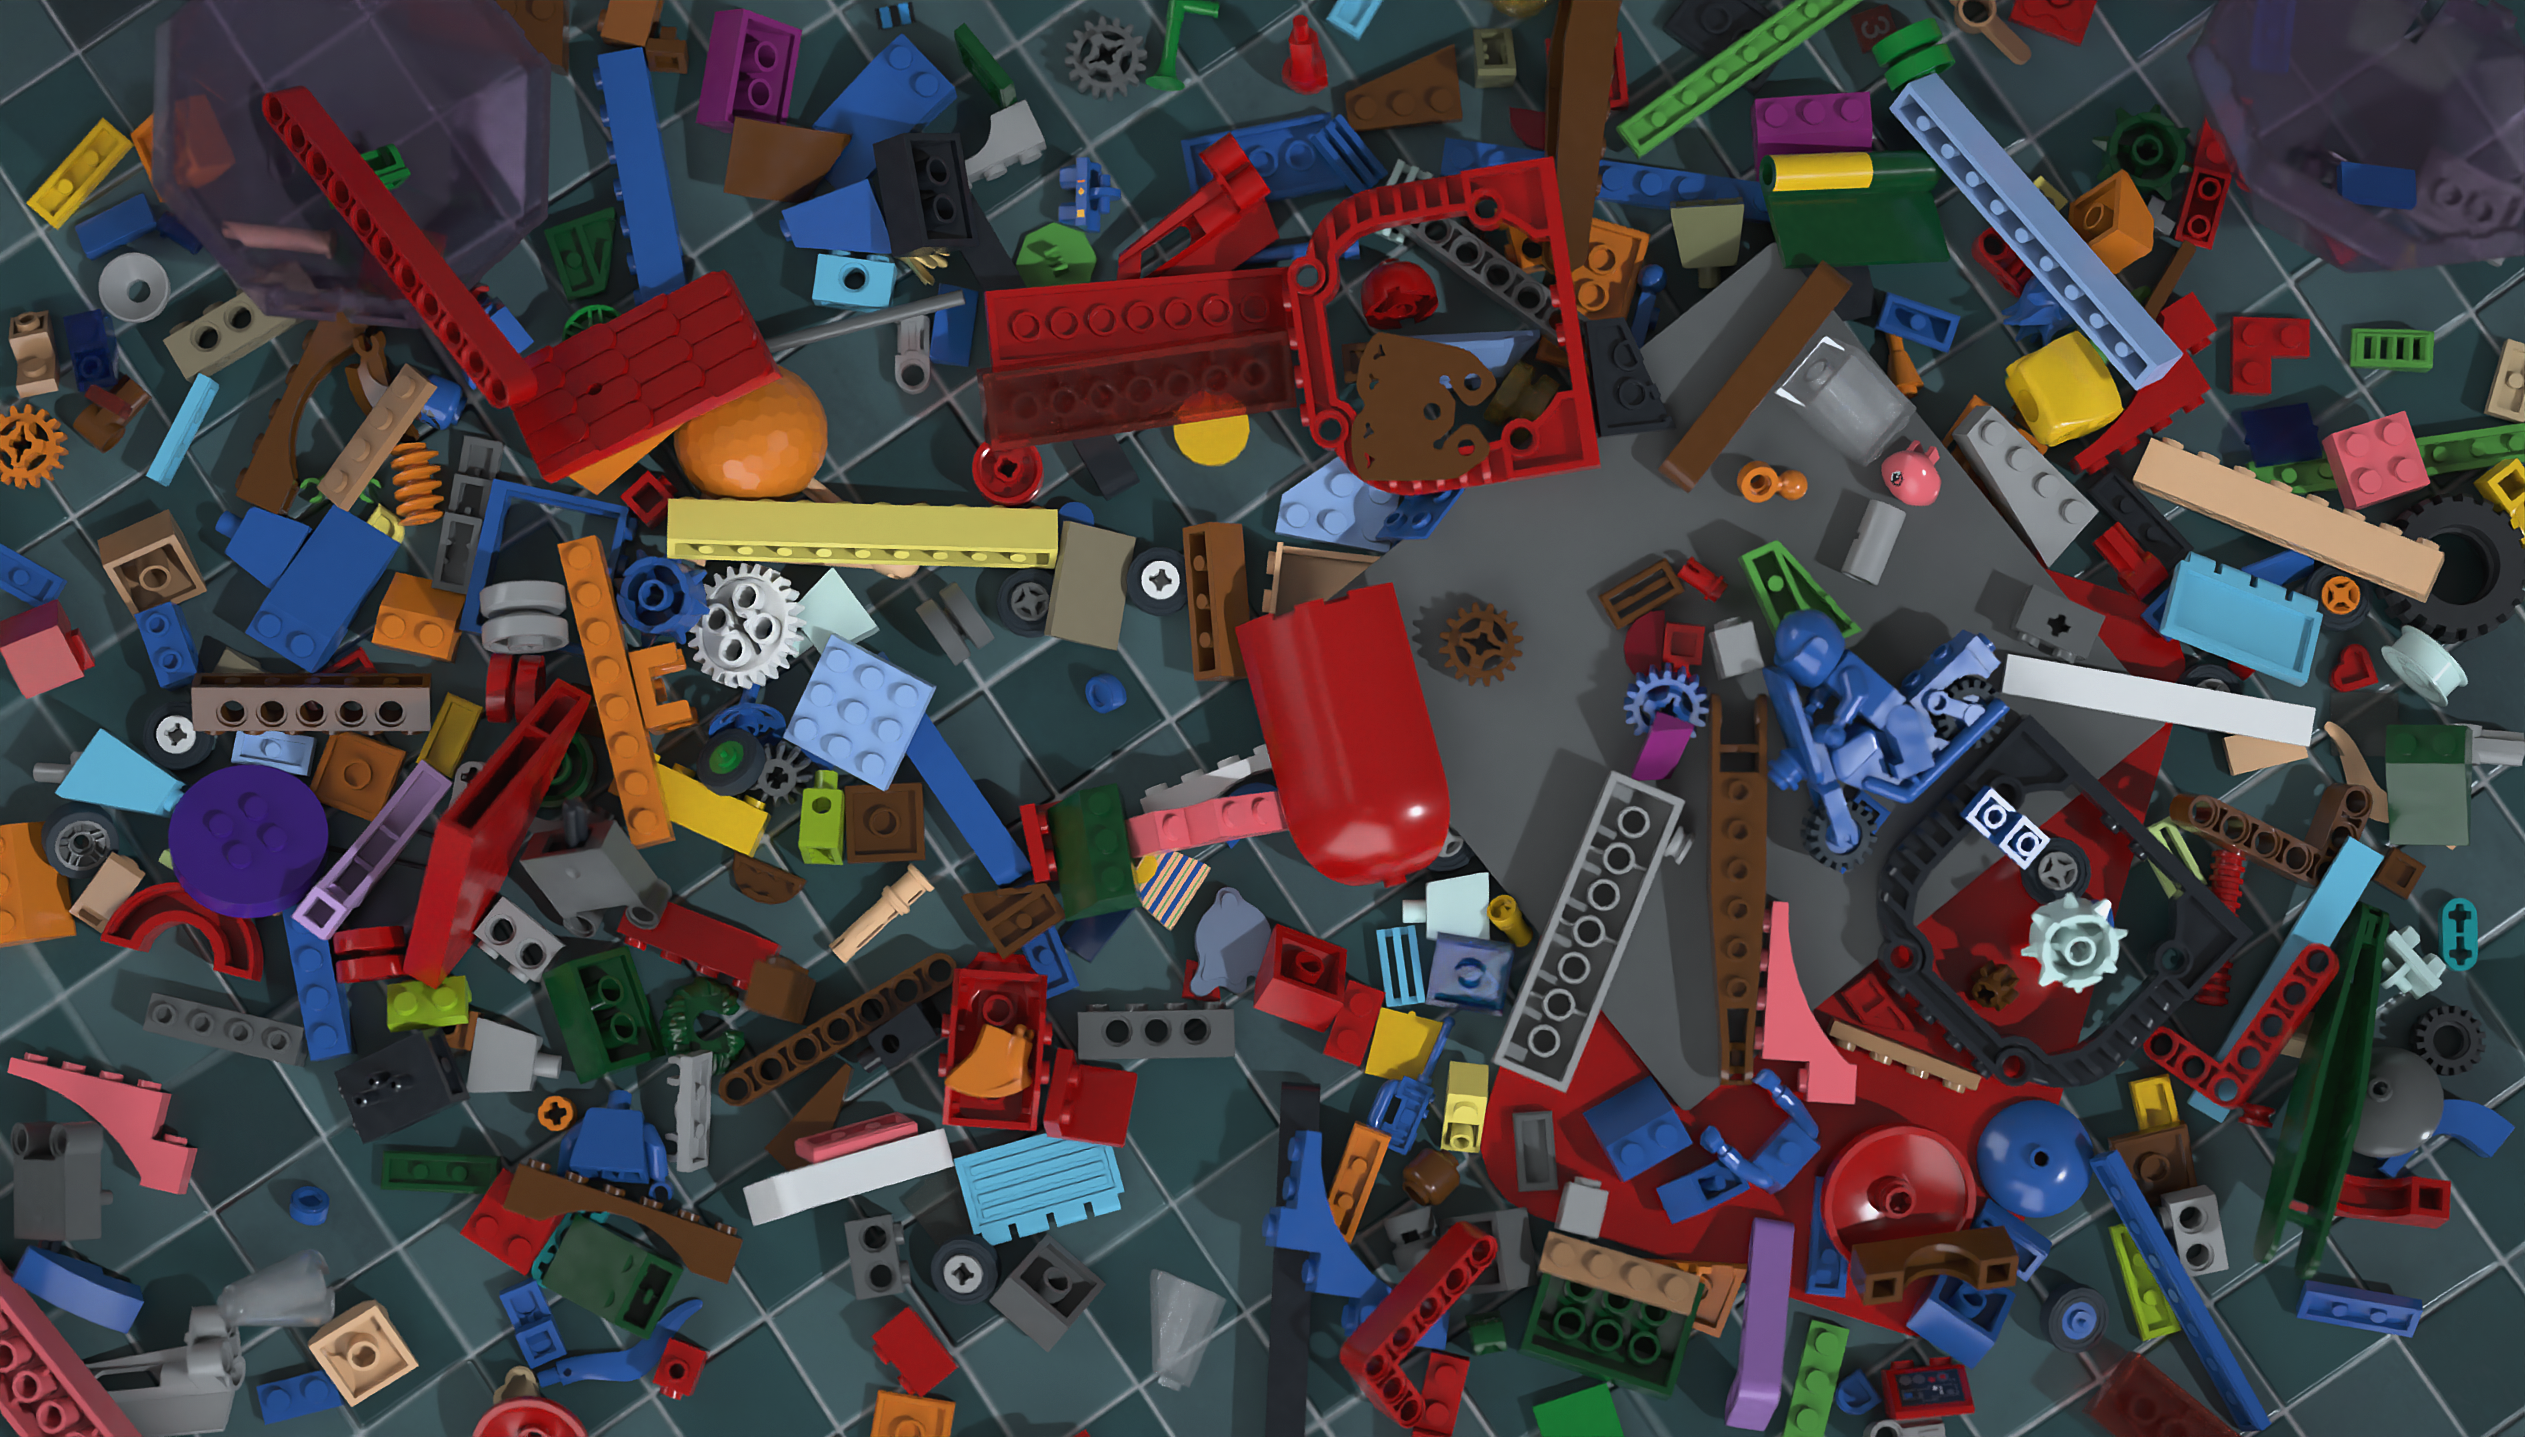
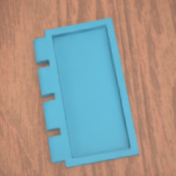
[2159,551,2323,687]
[953,1133,1125,1245]

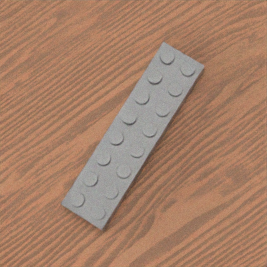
[1491,771,1685,1093]

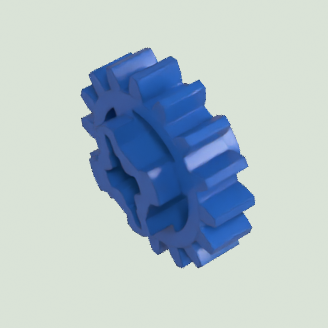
[1624,663,1709,738]

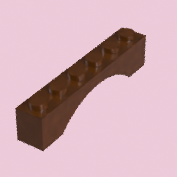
[235,287,384,517]
[503,1158,743,1284]

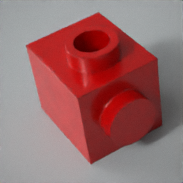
[620,470,678,530]
[652,1337,710,1400]

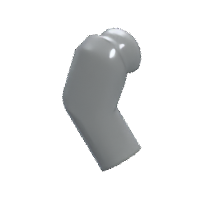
[33,752,83,783]

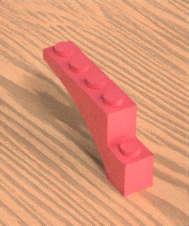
[1125,791,1289,858]
[1753,901,1857,1104]
[7,1052,198,1194]

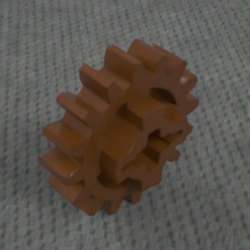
[1439,602,1523,687]

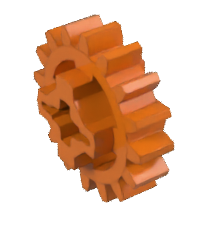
[0,404,69,489]

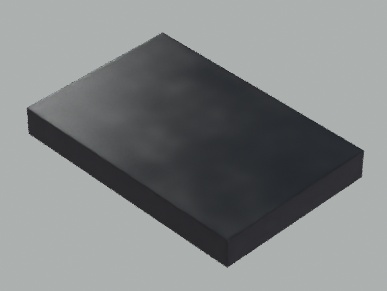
[1663,0,1784,96]

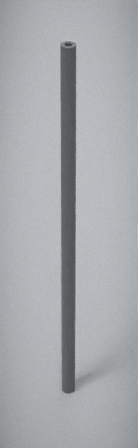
[764,289,966,353]

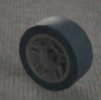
[41,801,120,879]

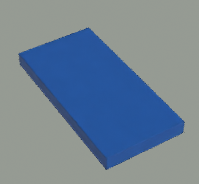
[1181,112,1345,203]

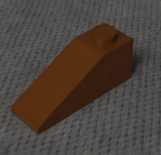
[764,1063,855,1172]

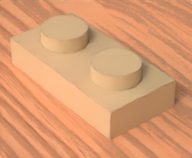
[2483,339,2525,424]

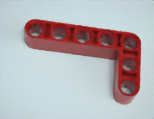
[2143,943,2339,1110]
[1340,1220,1497,1428]

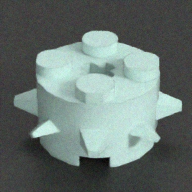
[2021,892,2127,993]

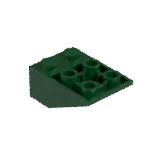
[541,1213,684,1341]

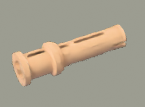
[829,863,935,964]

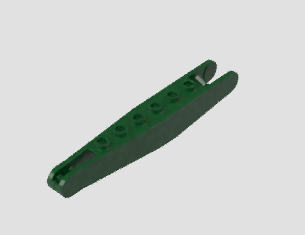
[2253,901,2390,1280]

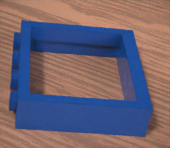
[459,478,638,658]

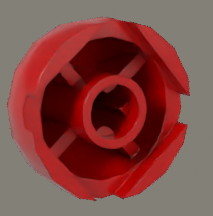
[1360,258,1439,330]

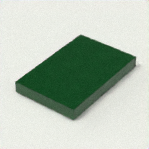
[954,23,1018,110]

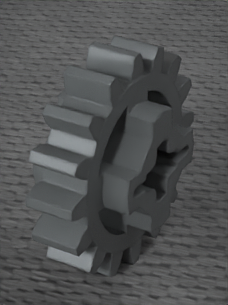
[1065,16,1148,101]

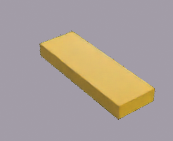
[26,118,134,230]

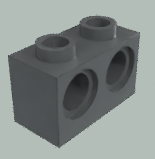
[844,1214,911,1300]

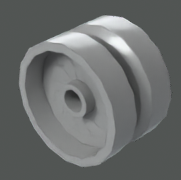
[480,581,569,654]

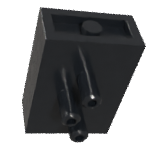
[334,1026,470,1144]

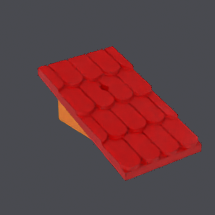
[510,269,783,495]

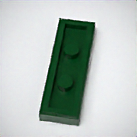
[381,1150,502,1194]

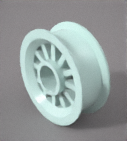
[2381,625,2468,707]

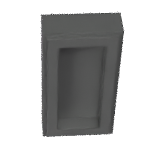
[1512,1111,1558,1192]

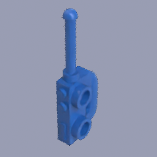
[1367,1016,1455,1156]

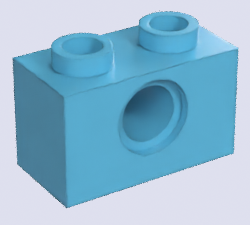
[812,250,897,313]

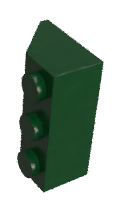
[1047,783,1143,922]
[542,945,666,1085]

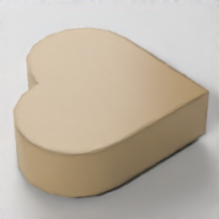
[493,1366,540,1405]

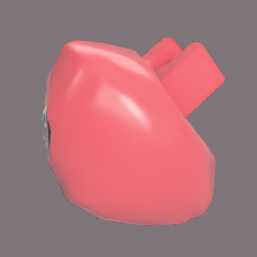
[1881,440,1941,506]

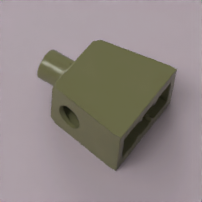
[1669,197,1744,288]

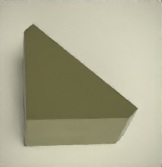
[1473,28,1516,88]

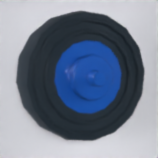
[2039,1282,2109,1354]

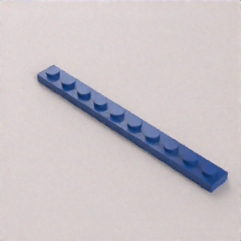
[1440,138,1771,225]

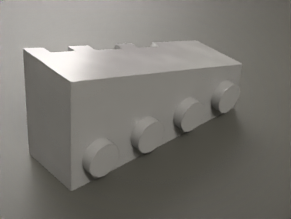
[1951,406,2099,568]

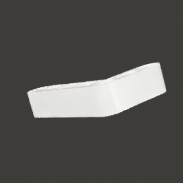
[743,1128,955,1226]

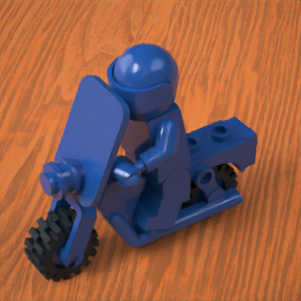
[1762,609,2009,871]

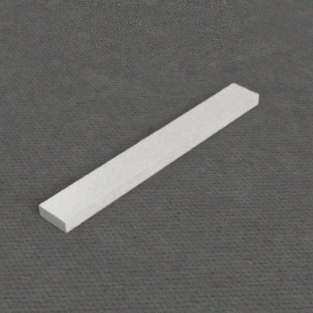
[2000,654,2316,747]

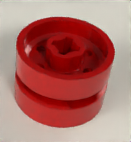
[972,433,1044,508]
[486,652,546,724]
[332,926,408,983]

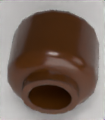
[1402,1148,1460,1206]

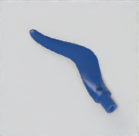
[537,1299,703,1388]

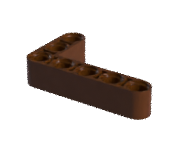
[2169,783,2373,889]

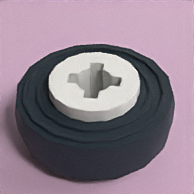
[1126,547,1188,616]
[143,701,214,771]

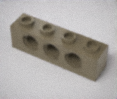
[163,261,323,384]

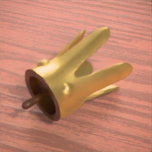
[897,253,950,286]

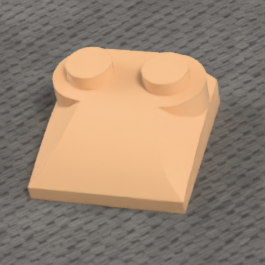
[308,1299,419,1407]

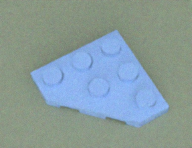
[1275,437,1399,554]

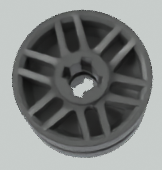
[915,581,995,666]

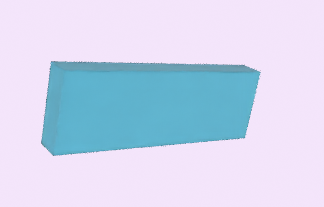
[146,373,220,487]

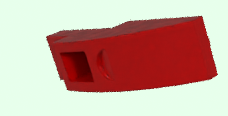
[2173,91,2251,250]
[1410,1348,1470,1437]

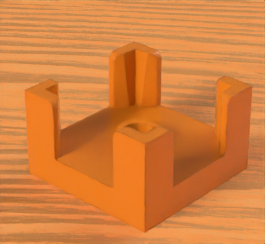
[628,642,700,736]

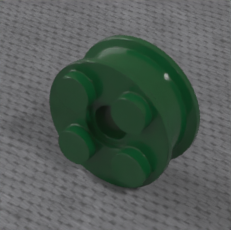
[540,730,598,810]

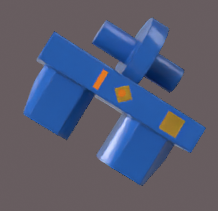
[1059,157,1121,233]

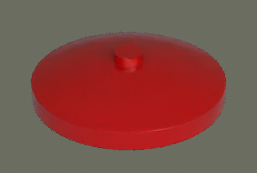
[1820,1122,1976,1263]

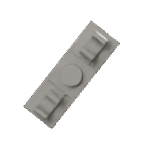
[665,1049,713,1173]

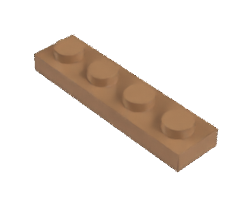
[316,363,437,512]
[1826,1016,1982,1093]
[1537,1231,1700,1316]

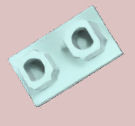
[2380,925,2446,1000]

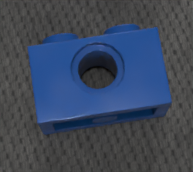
[134,601,205,692]

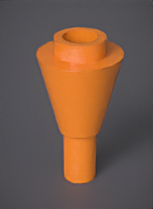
[1885,332,1924,400]

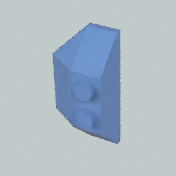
[1406,330,1540,392]

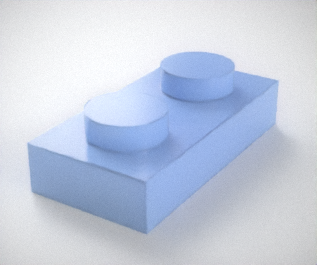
[231,731,317,777]

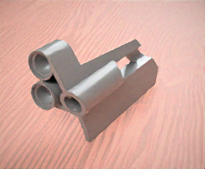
[85,1304,246,1437]

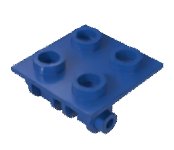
[1375,488,1466,549]

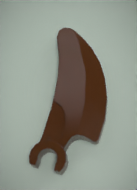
[345,331,420,444]

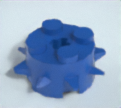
[612,549,710,648]

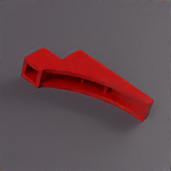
[2068,291,2218,476]

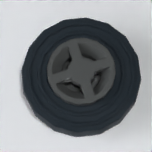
[996,568,1054,638]

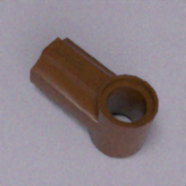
[73,374,152,453]

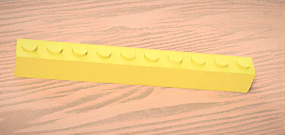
[667,497,1058,569]

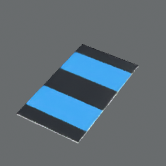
[875,2,916,30]

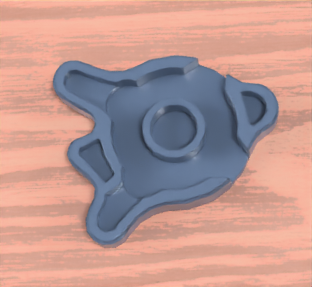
[1189,887,1271,997]

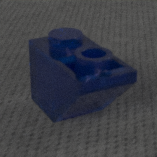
[63,309,119,393]

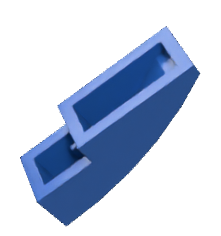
[12,1245,144,1334]

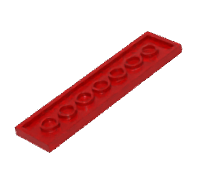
[984,266,1294,370]

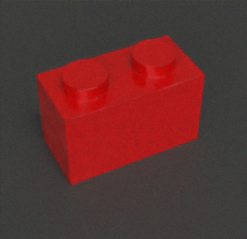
[1322,980,1386,1068]
[871,1305,960,1397]

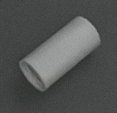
[1841,499,1906,586]

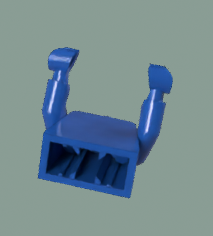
[1700,1069,1821,1195]

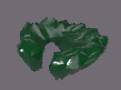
[659,976,745,1076]

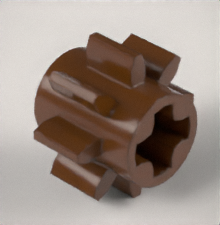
[1970,960,2019,1011]

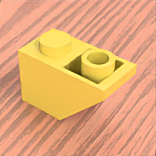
[1440,1061,1489,1153]

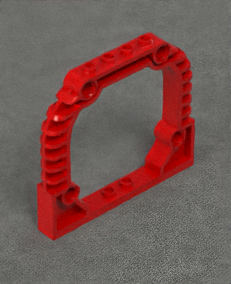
[1282,156,1601,496]

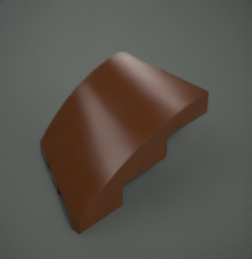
[723,115,853,203]

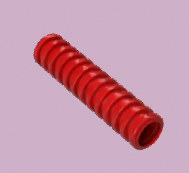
[2193,849,2246,1007]

